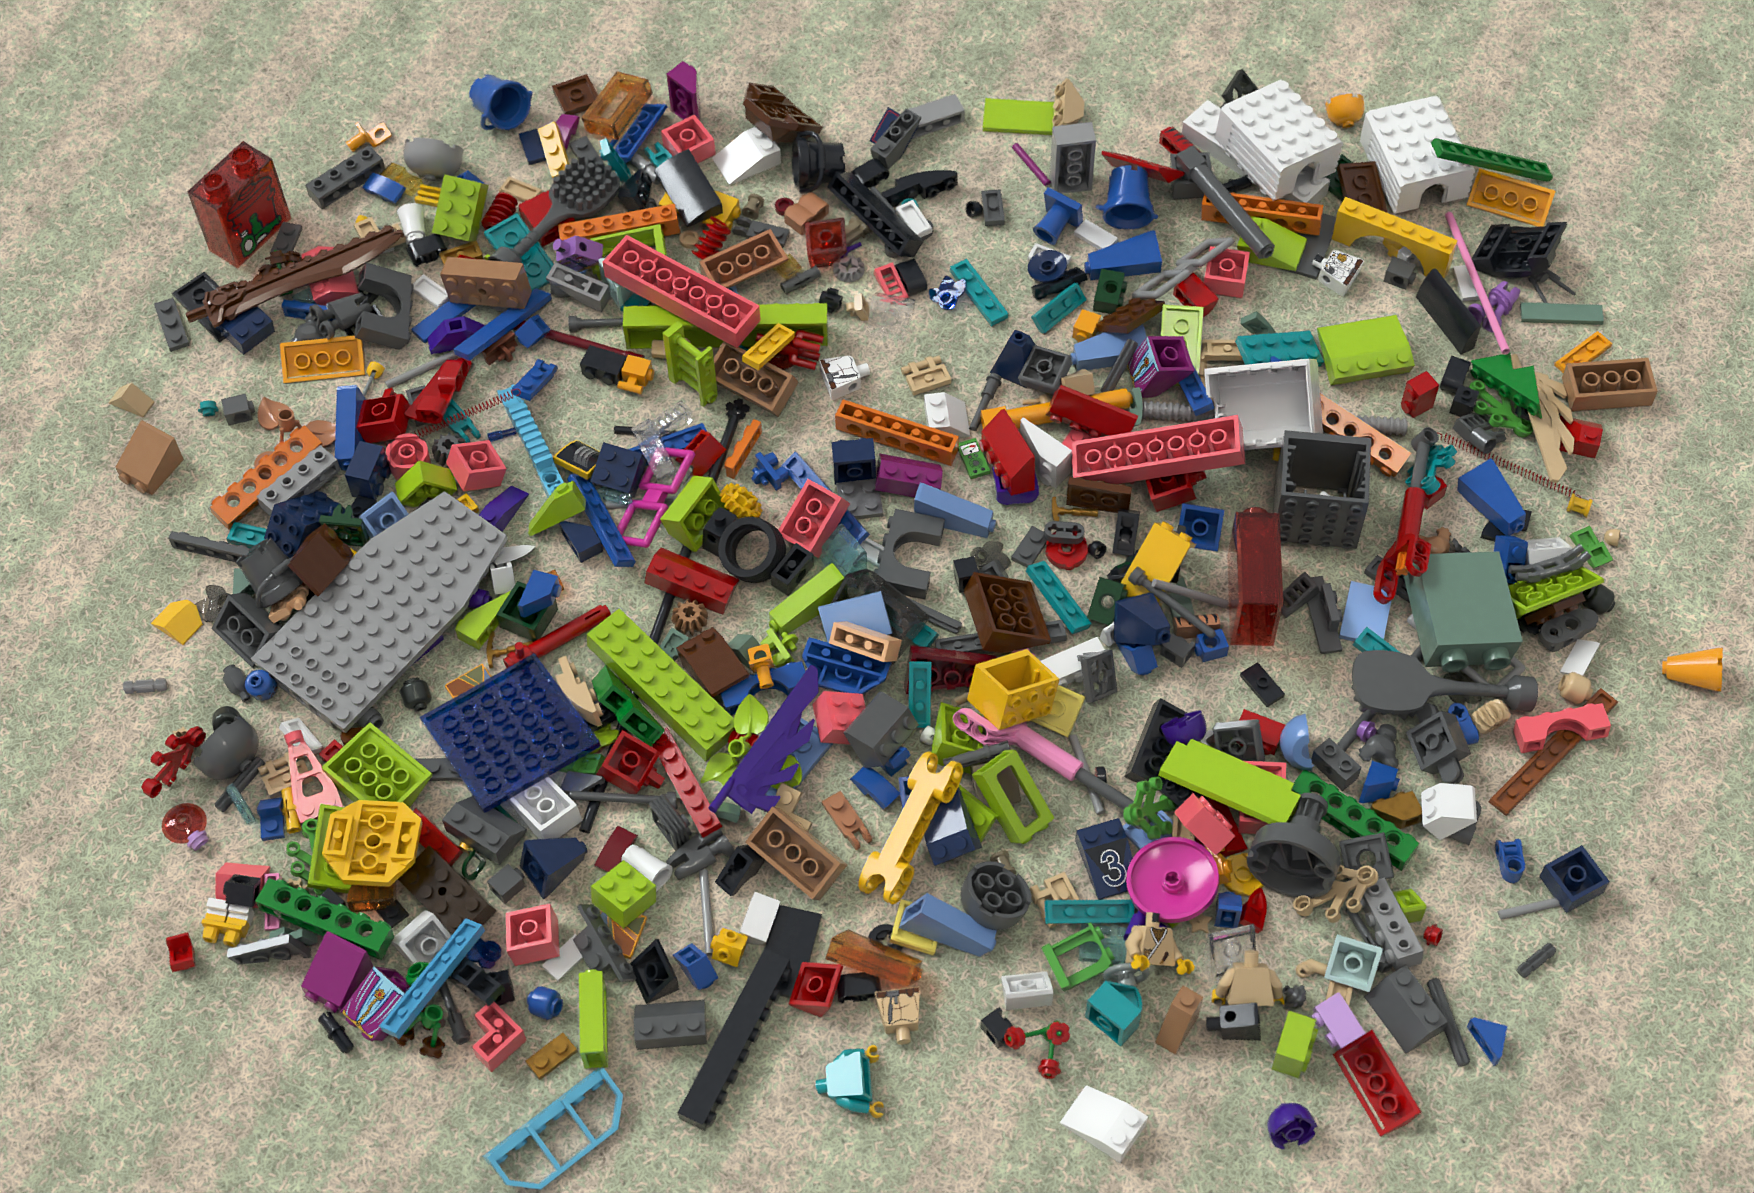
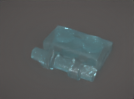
[1078,923,1127,964]

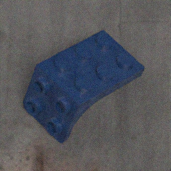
[264,491,346,558]

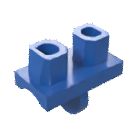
[752,452,789,491]

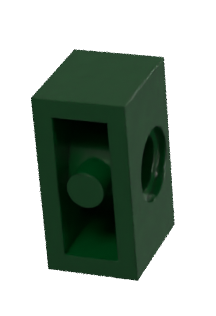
[1093,269,1128,314]
[1087,577,1128,625]

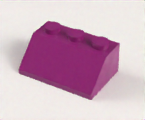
[666,61,701,121]
[875,453,943,498]

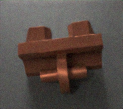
[482,331,518,365]

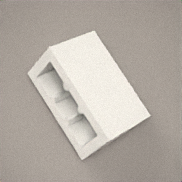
[739,892,780,945]

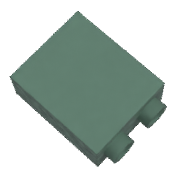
[1404,551,1523,672]

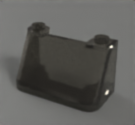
[831,569,929,666]

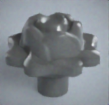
[1283,985,1307,1009]

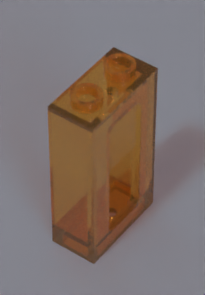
[581,71,653,140]

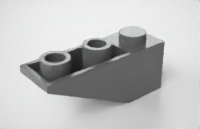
[870,108,921,170]

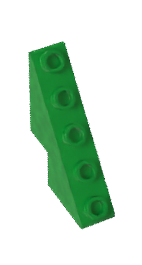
[1470,353,1542,419]
[592,665,665,746]

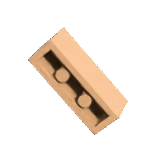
[829,621,902,662]

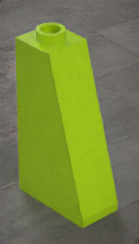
[768,563,846,637]

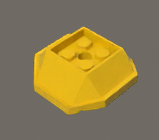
[322,800,422,887]

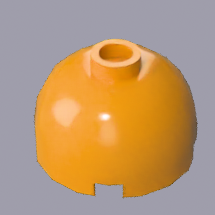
[1325,94,1364,128]

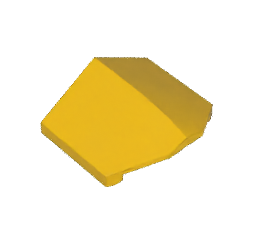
[151,600,203,645]

